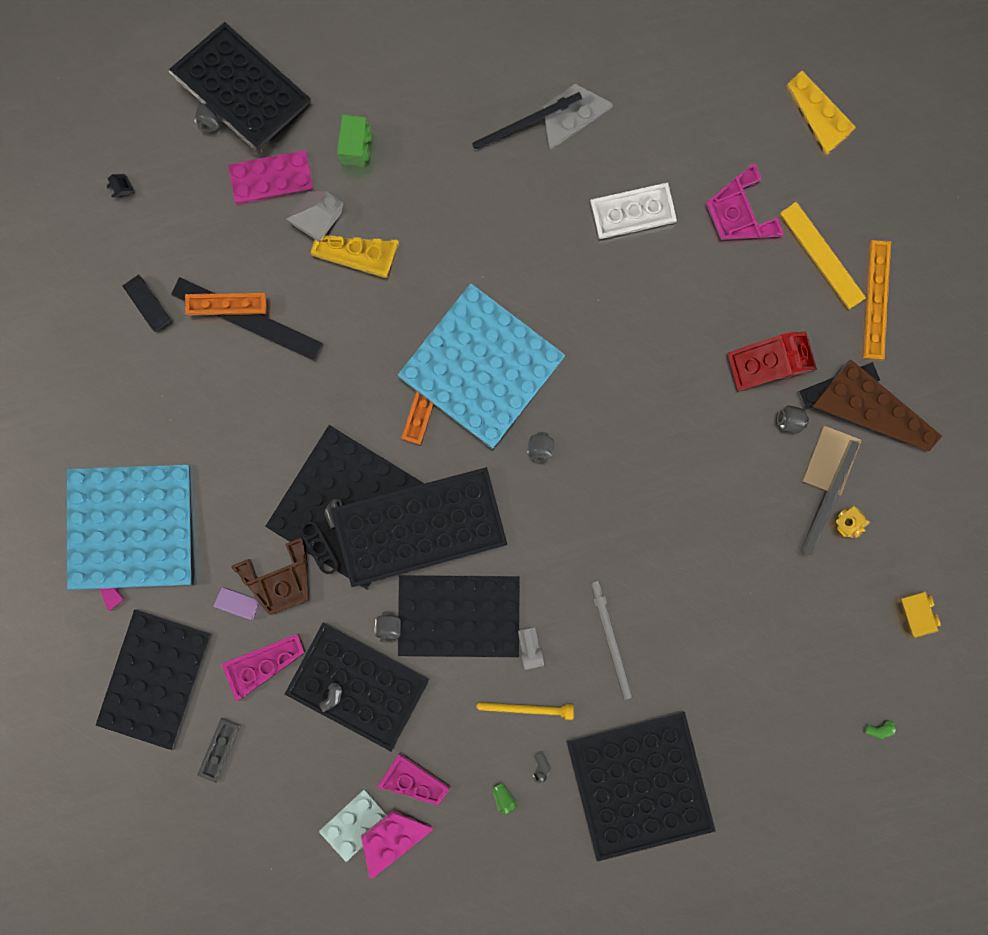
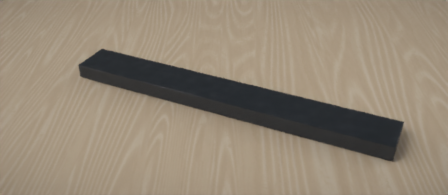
[171,277,323,362]

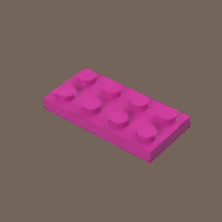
[228,150,313,204]

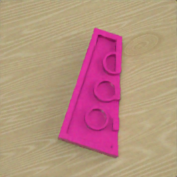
[222,634,305,702]

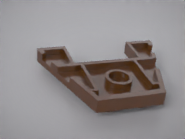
[231,537,308,615]

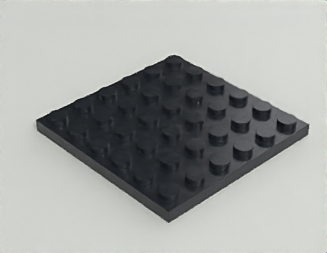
[265,425,425,590]
[567,711,716,862]

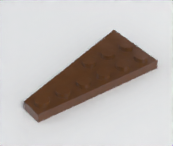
[812,360,942,451]

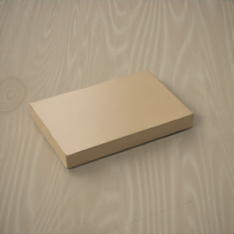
[802,426,862,496]

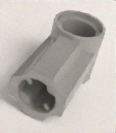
[518,628,544,670]

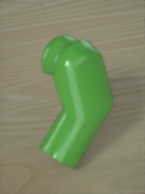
[865,721,896,739]

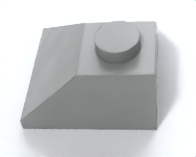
[286,191,343,242]

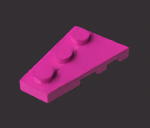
[377,753,450,805]

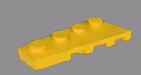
[786,71,856,155]
[311,235,399,278]

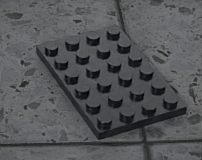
[169,21,311,151]
[398,575,520,657]
[95,609,212,750]
[284,622,430,752]

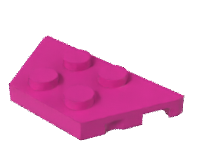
[361,810,433,879]

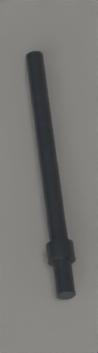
[472,92,582,150]

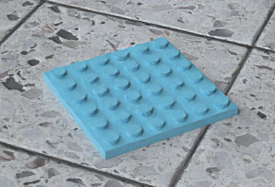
[397,283,565,449]
[67,465,191,590]

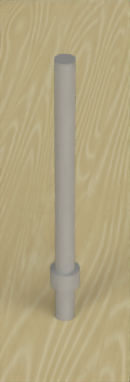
[591,581,632,700]

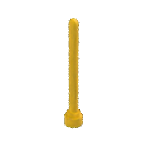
[476,702,574,720]

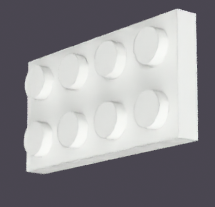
[590,183,677,240]

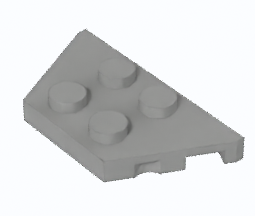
[543,84,613,150]

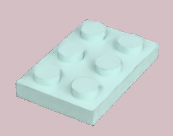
[319,789,387,862]

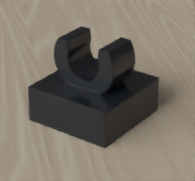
[106,174,134,197]

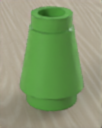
[492,783,517,816]

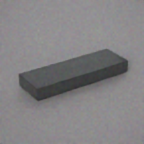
[197,718,240,783]

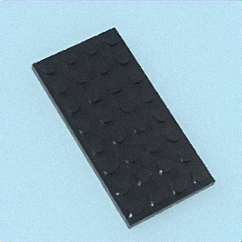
[331,467,508,587]

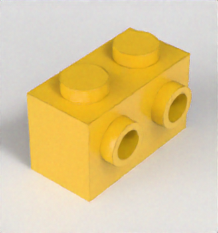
[902,592,941,638]

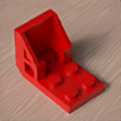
[727,332,817,391]

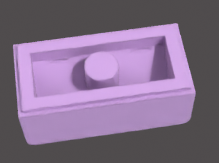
[213,587,259,620]

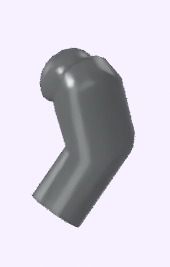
[324,499,343,529]
[319,682,342,712]
[533,752,551,783]

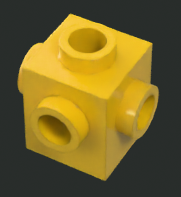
[835,506,871,538]

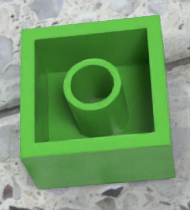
[337,115,372,167]

